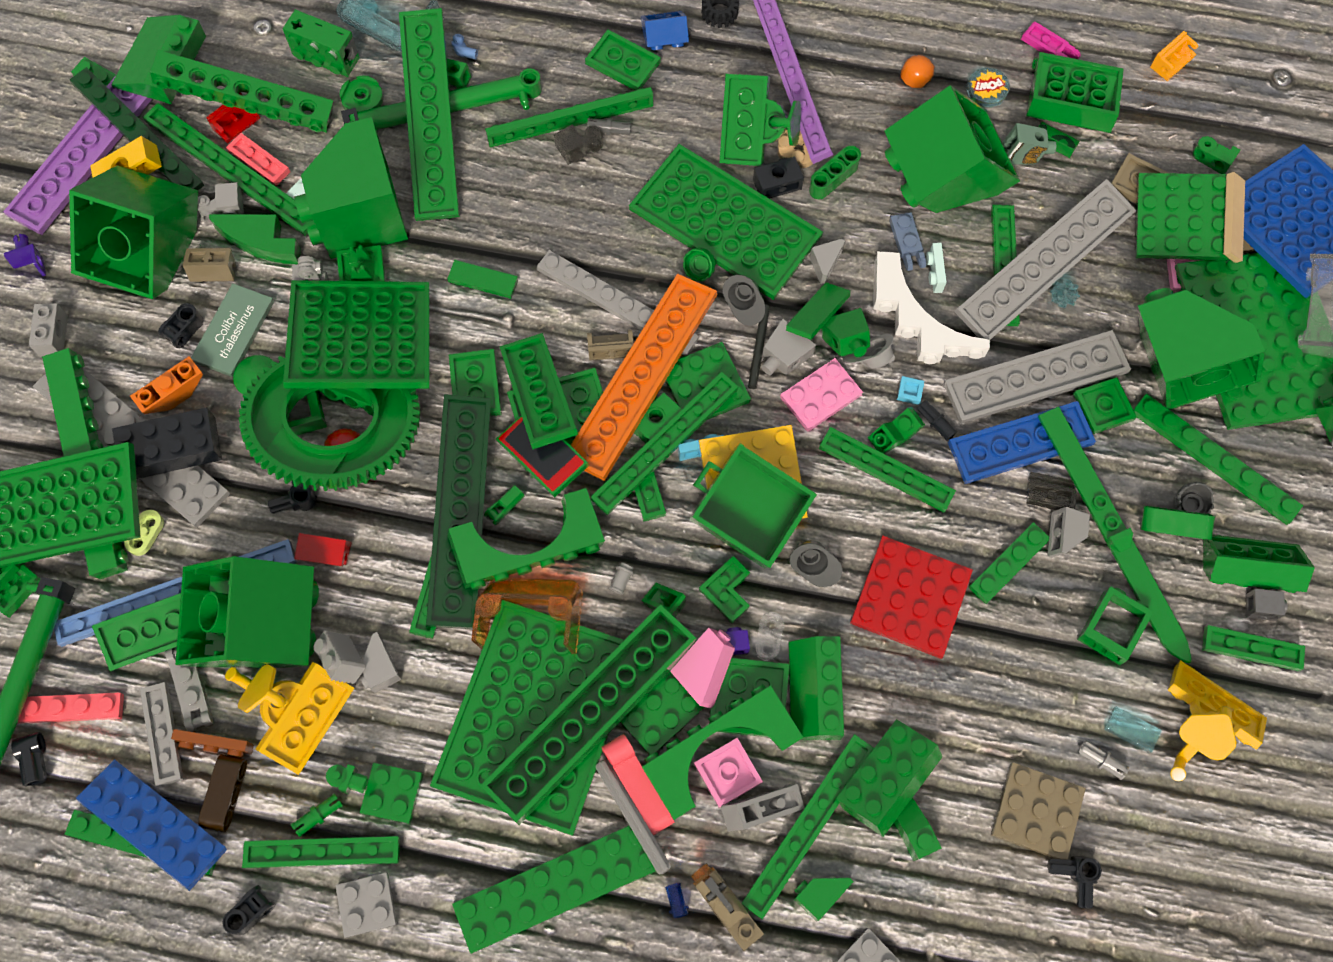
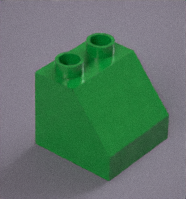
[884,85,1020,213]
[294,117,408,259]
[69,165,198,299]
[1138,288,1265,410]
[175,556,319,668]

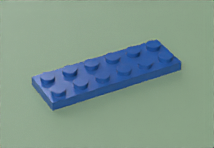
[948,401,1096,484]
[76,759,227,891]

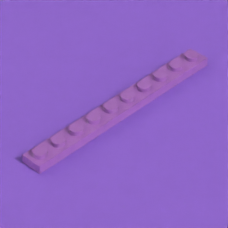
[753,0,833,164]

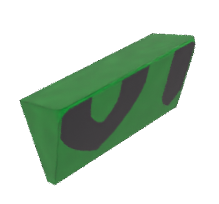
[1038,122,1080,158]

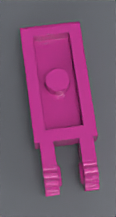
[1021,22,1081,59]

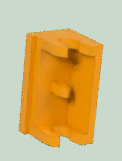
[1150,31,1198,81]

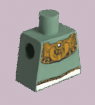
[1002,123,1057,165]

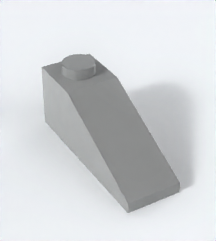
[721,784,805,832]

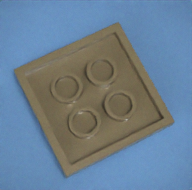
[991,762,1086,859]

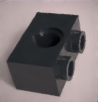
[753,156,804,199]

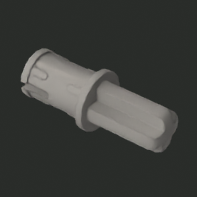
[1078,741,1130,780]

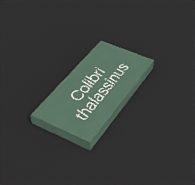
[191,283,274,377]

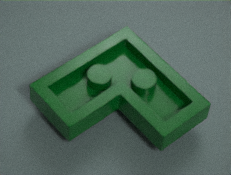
[699,556,750,624]

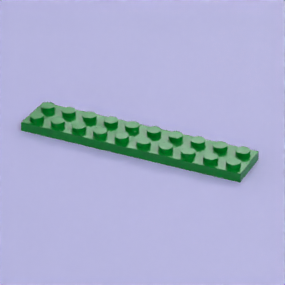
[399,8,460,221]

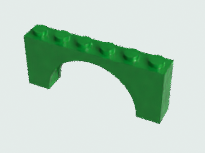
[447,488,605,590]
[642,684,804,820]

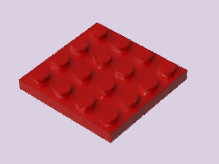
[850,536,973,659]

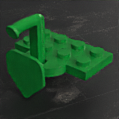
[719,74,801,166]

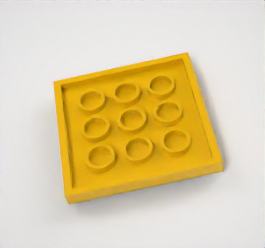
[698,425,808,518]

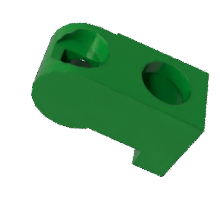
[447,58,472,89]
[1193,136,1241,174]

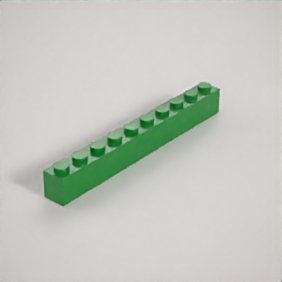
[42,348,128,579]

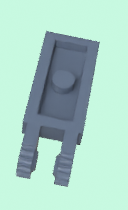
[889,212,926,271]

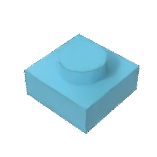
[897,376,925,405]

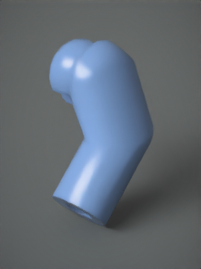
[451,34,478,60]

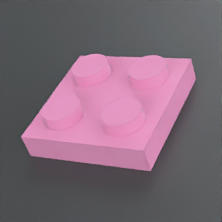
[694,738,763,808]

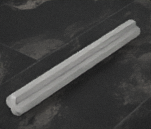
[596,759,671,875]

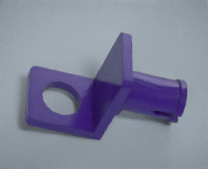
[4,234,46,276]

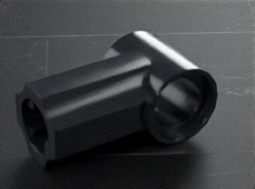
[11,732,48,787]

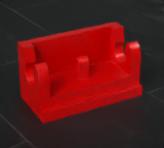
[206,93,260,144]
[294,533,352,567]

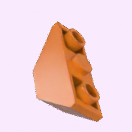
[130,356,203,415]

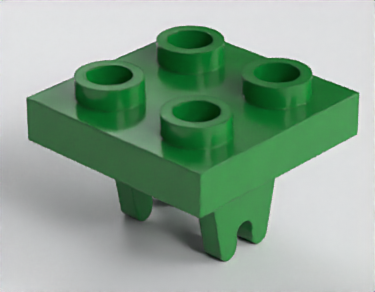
[337,245,386,281]

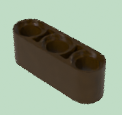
[198,754,247,832]

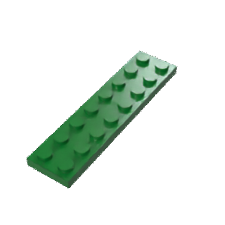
[452,826,656,954]

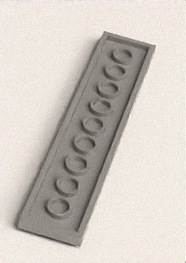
[954,179,1137,340]
[32,368,230,528]

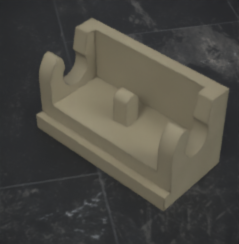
[183,248,236,282]
[587,329,634,361]

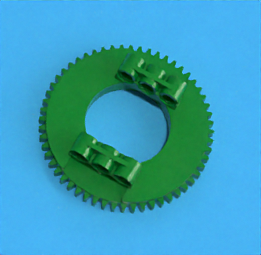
[239,356,420,491]

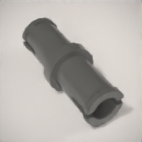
[587,118,631,136]

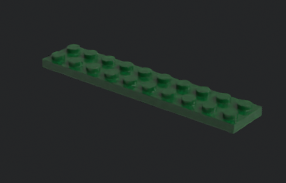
[426,394,491,630]

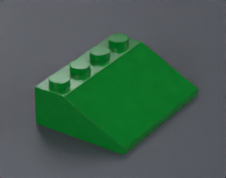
[111,15,206,104]
[1026,52,1124,133]

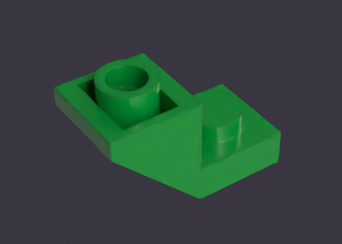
[868,407,925,454]

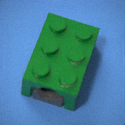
[282,9,360,77]

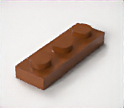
[171,729,254,758]

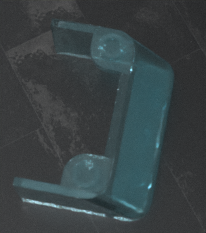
[336,0,444,52]

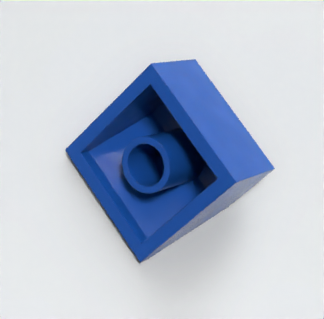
[641,11,689,50]

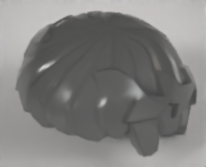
[1175,481,1214,514]

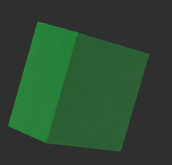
[689,443,817,569]

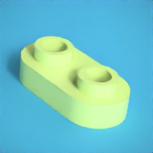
[124,510,164,556]

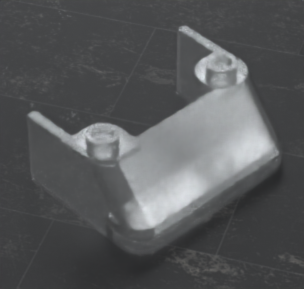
[1298,254,1333,358]

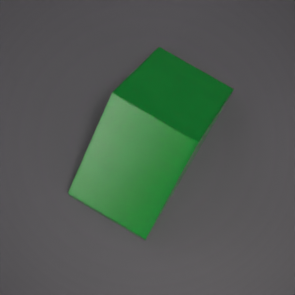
[641,583,686,618]

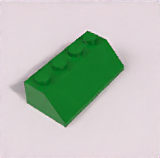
[1203,535,1315,593]
[788,636,844,740]

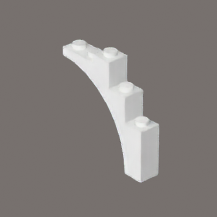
[873,251,990,364]

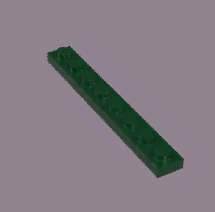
[69,67,204,190]

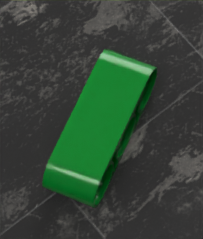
[809,146,861,200]
[1140,506,1215,540]

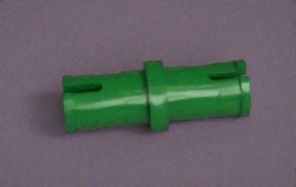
[291,793,343,837]

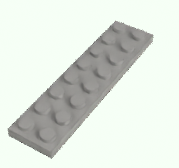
[943,330,1131,424]

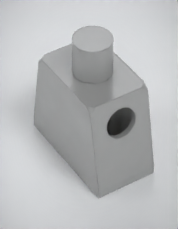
[761,319,816,375]

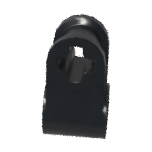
[158,303,204,349]
[222,885,276,936]

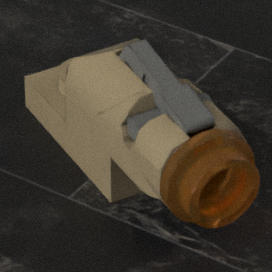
[691,863,764,951]

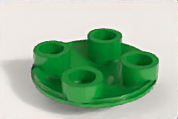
[233,355,273,394]

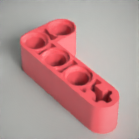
[602,734,675,836]

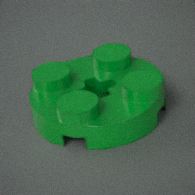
[339,76,384,112]

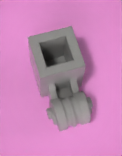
[197,182,244,222]
[292,256,328,281]

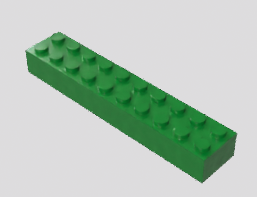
[480,604,696,825]

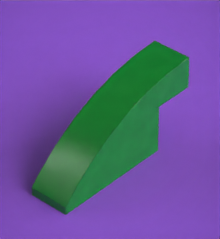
[209,214,301,265]

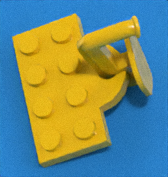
[1168,660,1267,781]
[225,662,355,775]

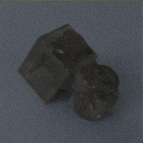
[554,124,603,165]

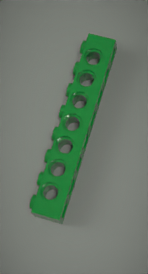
[150,50,333,133]

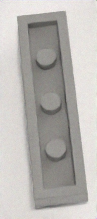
[140,682,184,787]

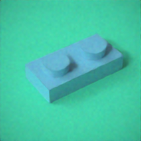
[678,434,724,461]

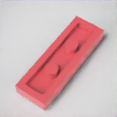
[226,133,290,186]

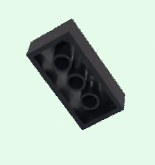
[112,407,222,479]

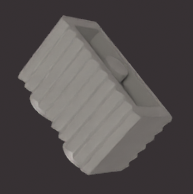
[313,631,366,684]

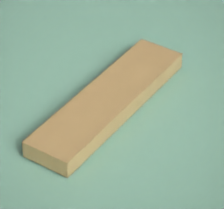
[1223,172,1245,263]

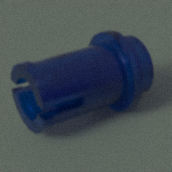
[665,883,689,919]

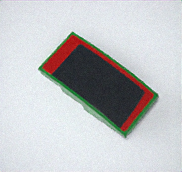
[496,416,589,498]

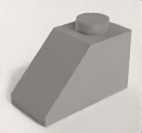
[1047,507,1090,558]
[360,632,402,693]

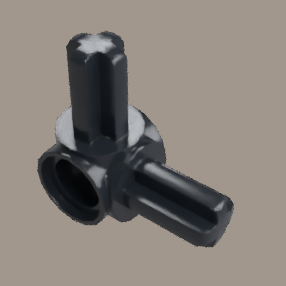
[268,480,316,514]
[1047,856,1102,909]

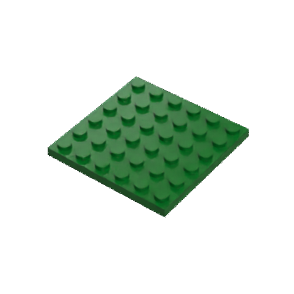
[283,280,429,389]

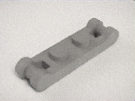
[165,648,214,732]

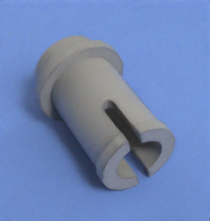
[609,563,634,595]

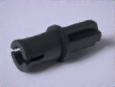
[917,400,958,441]

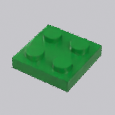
[1073,377,1137,434]
[360,763,423,824]

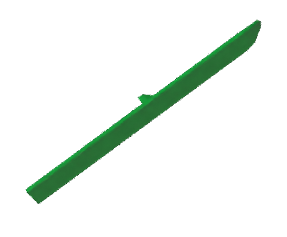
[1038,407,1192,663]

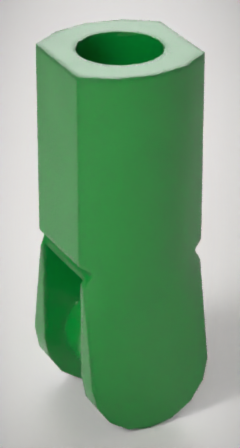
[484,485,525,525]

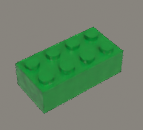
[836,719,942,837]

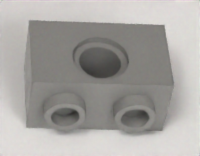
[29,303,68,357]

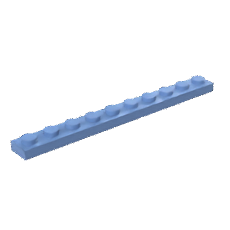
[54,539,297,647]

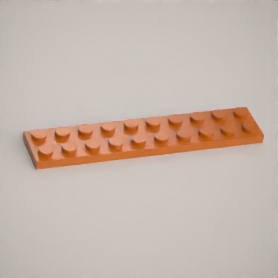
[571,274,717,481]

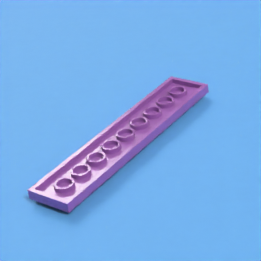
[3,74,152,235]

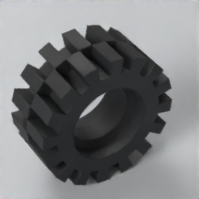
[701,0,739,28]

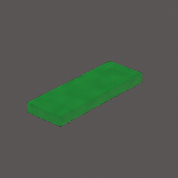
[786,282,851,340]

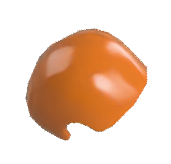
[901,55,935,88]

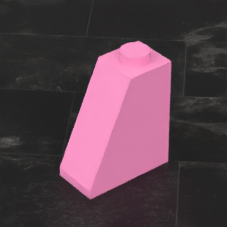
[670,628,735,708]

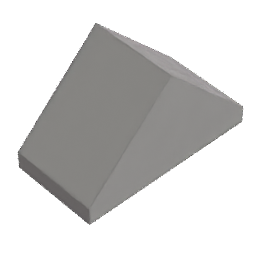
[810,239,845,286]

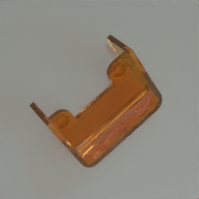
[471,578,583,654]

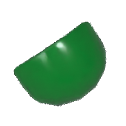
[683,247,716,282]

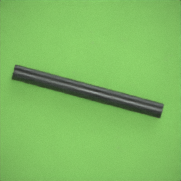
[748,304,770,389]

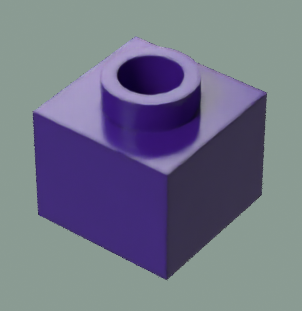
[725,627,750,656]

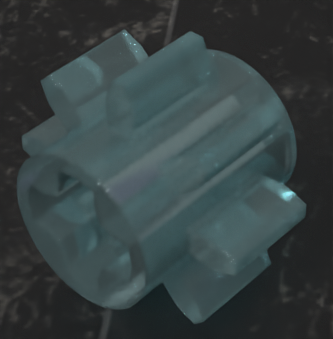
[1050,279,1080,308]

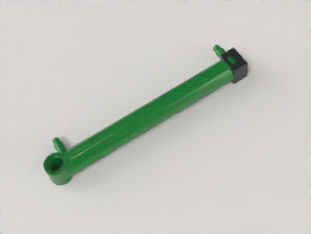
[341,68,542,130]
[0,577,76,766]

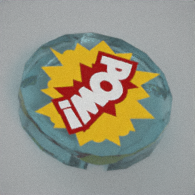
[967,67,1010,107]

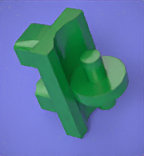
[326,764,369,795]

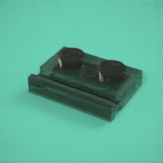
[1026,472,1077,510]

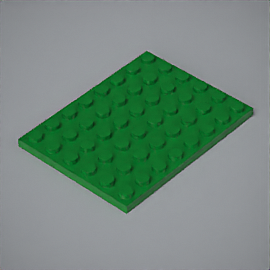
[1175,253,1333,430]
[430,600,624,836]

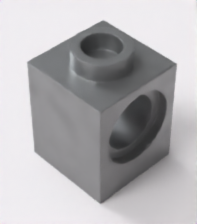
[1245,589,1288,621]

